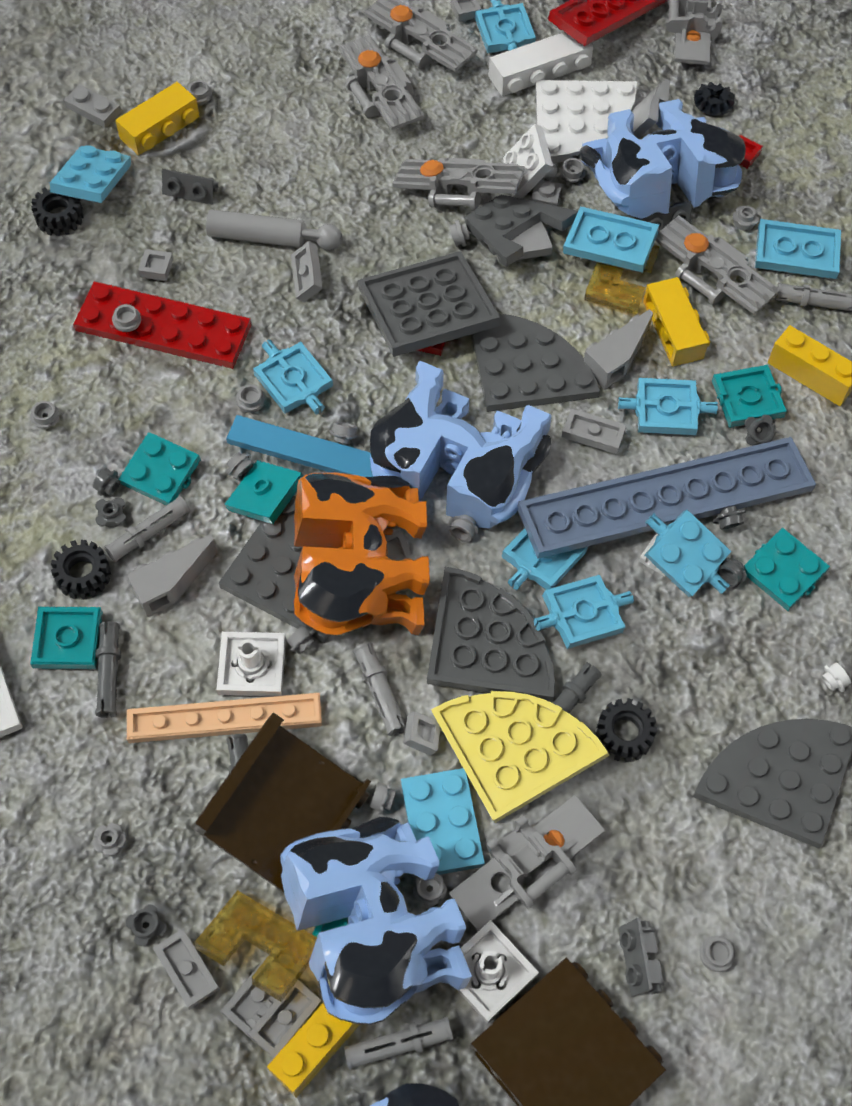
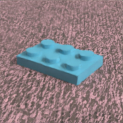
[50,145,131,203]
[563,206,659,273]
[755,219,841,279]
[401,768,485,875]

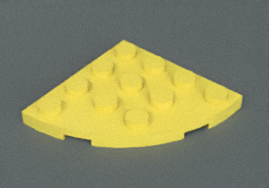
[431,691,609,823]

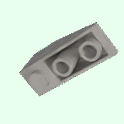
[584,309,653,390]
[126,534,217,617]

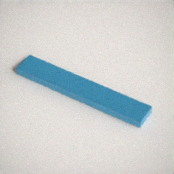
[226,415,373,477]

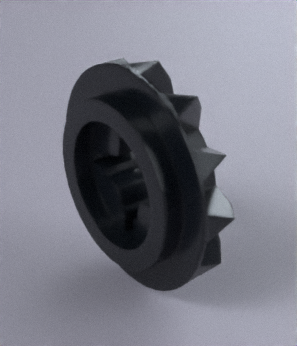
[694,81,735,116]

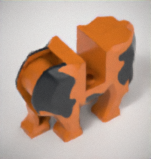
[294,472,430,636]

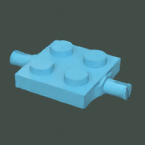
[475,0,536,53]
[253,339,333,415]
[618,378,718,435]
[645,510,732,597]
[502,528,588,590]
[534,575,634,649]

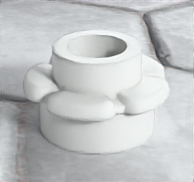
[822,662,851,692]

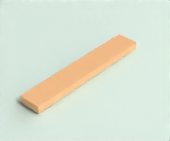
[127,692,322,743]

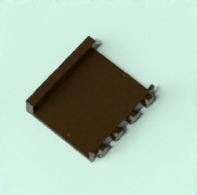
[191,712,371,893]
[470,957,666,1106]

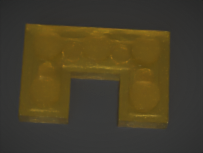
[584,245,660,315]
[195,890,317,1002]

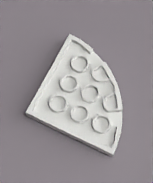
[535,80,637,163]

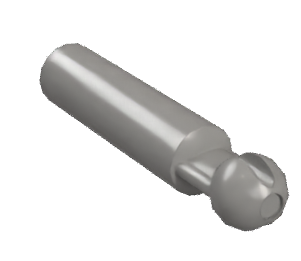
[206,209,342,251]

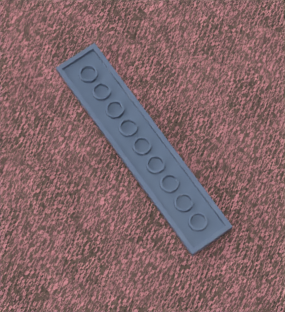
[517,437,816,559]

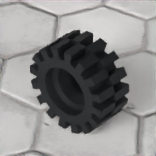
[31,187,84,236]
[51,539,111,600]
[596,698,657,762]

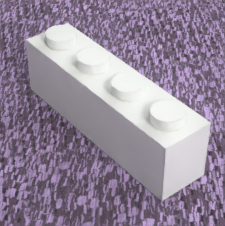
[488,32,593,96]

